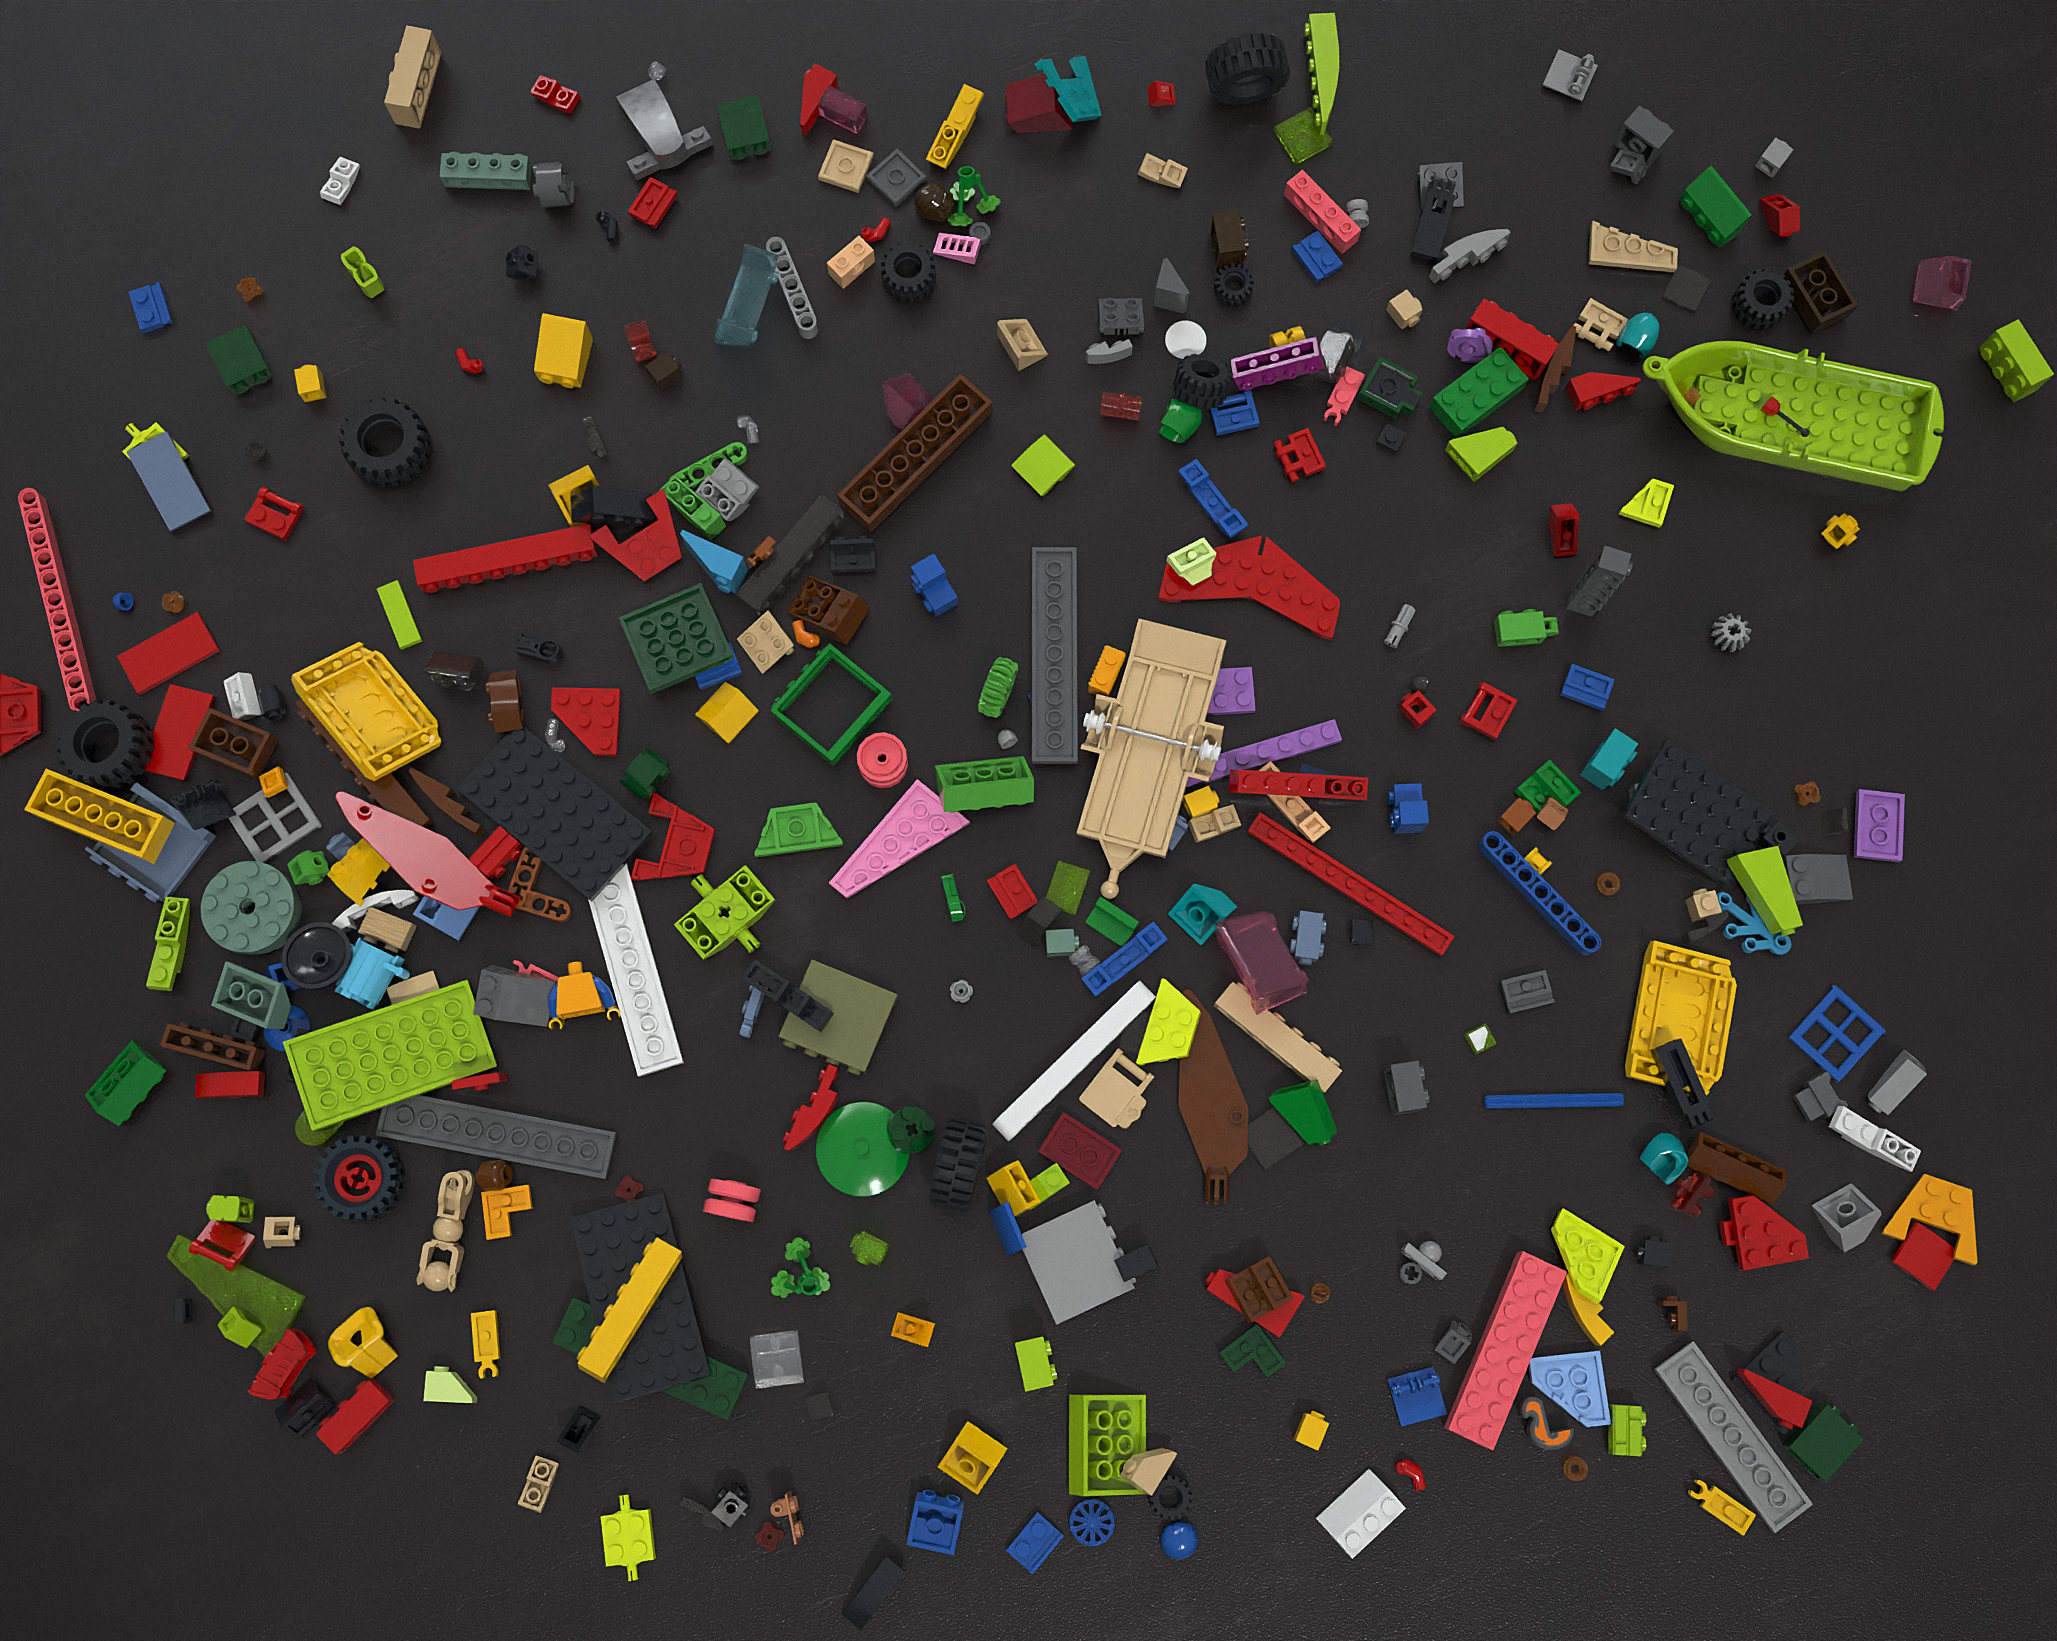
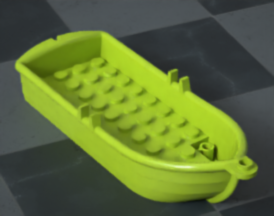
[1642,341,1944,491]

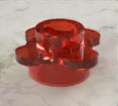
[615,1176,643,1202]
[755,1522,784,1552]

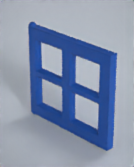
[1788,985,1886,1083]

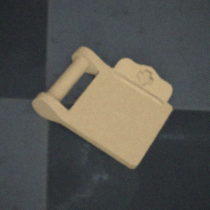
[1079,1048,1155,1129]

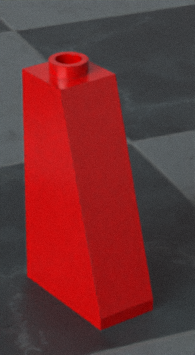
[1204,1269,1305,1337]

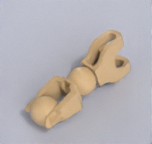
[416,1170,475,1292]

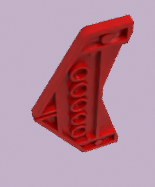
[1158,535,1340,640]

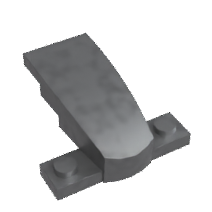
[616,79,713,181]

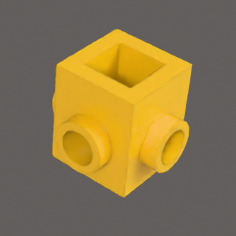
[1821,513,1860,549]

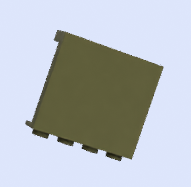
[779,960,899,1076]

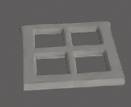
[229,773,322,863]

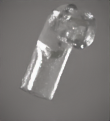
[737,414,759,444]
[545,719,565,752]

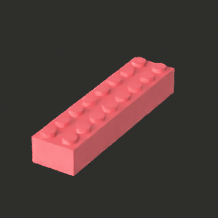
[1444,1251,1567,1450]

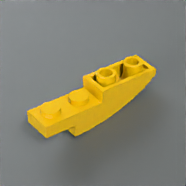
[926,84,984,169]

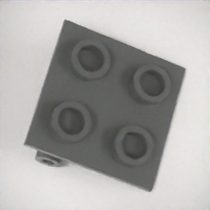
[1417,162,1464,210]
[1099,298,1144,335]

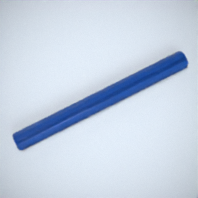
[1484,1093,1624,1108]

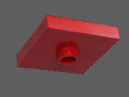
[451,1072,509,1091]

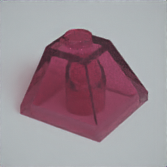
[882,373,935,430]

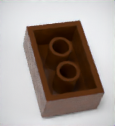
[188,708,278,780]

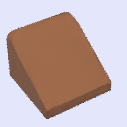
[1537,797,1569,830]

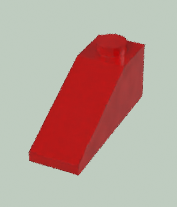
[800,64,838,136]
[1736,1368,1812,1430]

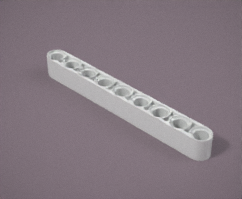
[992,981,1156,1141]

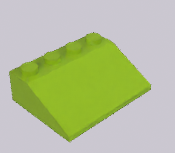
[1069,1394,1146,1496]

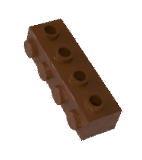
[160,1022,265,1071]
[1686,1131,1787,1204]

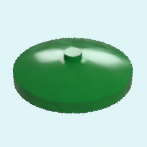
[816,1102,910,1197]

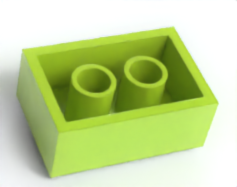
[1979,319,2054,403]

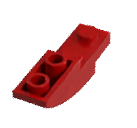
[782,1064,839,1152]

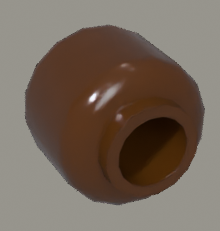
[475,1160,513,1191]

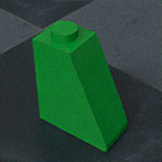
[1268,1079,1337,1145]

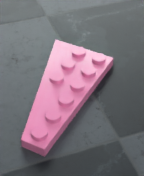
[829,779,970,898]

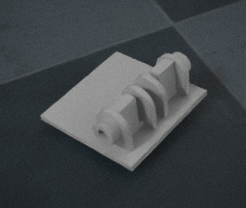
[1543,49,1598,101]

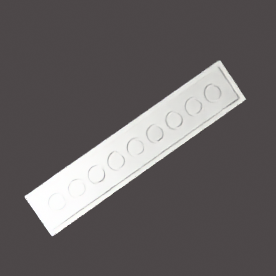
[588,864,684,1077]

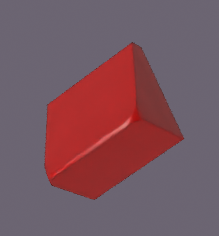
[1148,80,1176,107]

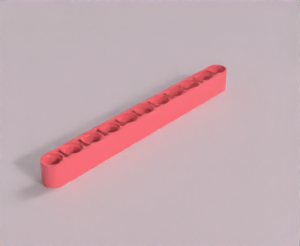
[18,488,97,711]

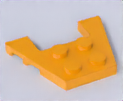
[1881,1174,1977,1266]

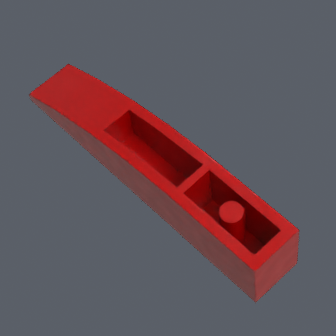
[1229,769,1368,800]

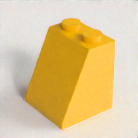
[534,313,593,388]

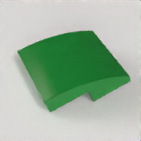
[1514,760,1581,825]

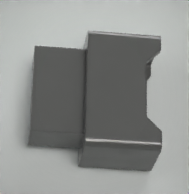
[1792,1072,1848,1122]

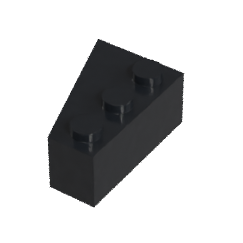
[570,486,653,527]

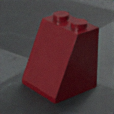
[1004,74,1072,133]

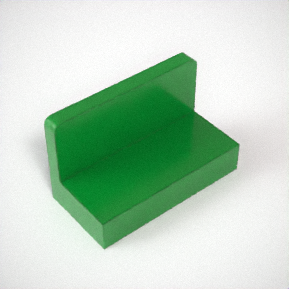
[1085,897,1139,947]

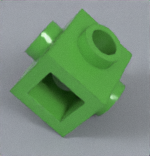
[287,850,330,885]

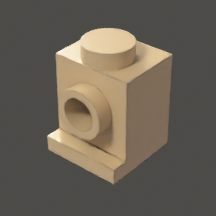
[263,1217,301,1248]

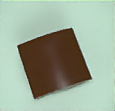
[1225,1256,1293,1323]

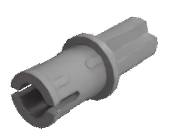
[1384,604,1415,648]

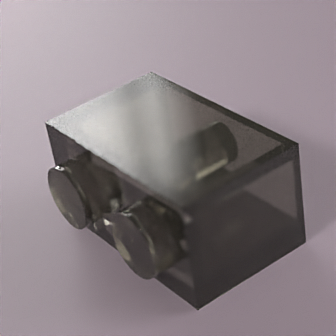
[1312,330,1355,384]

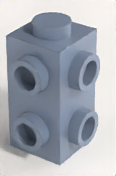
[1290,911,1326,965]

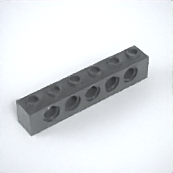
[1566,546,1633,617]

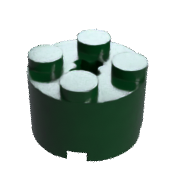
[620,747,671,800]

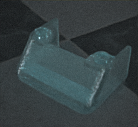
[715,243,779,347]

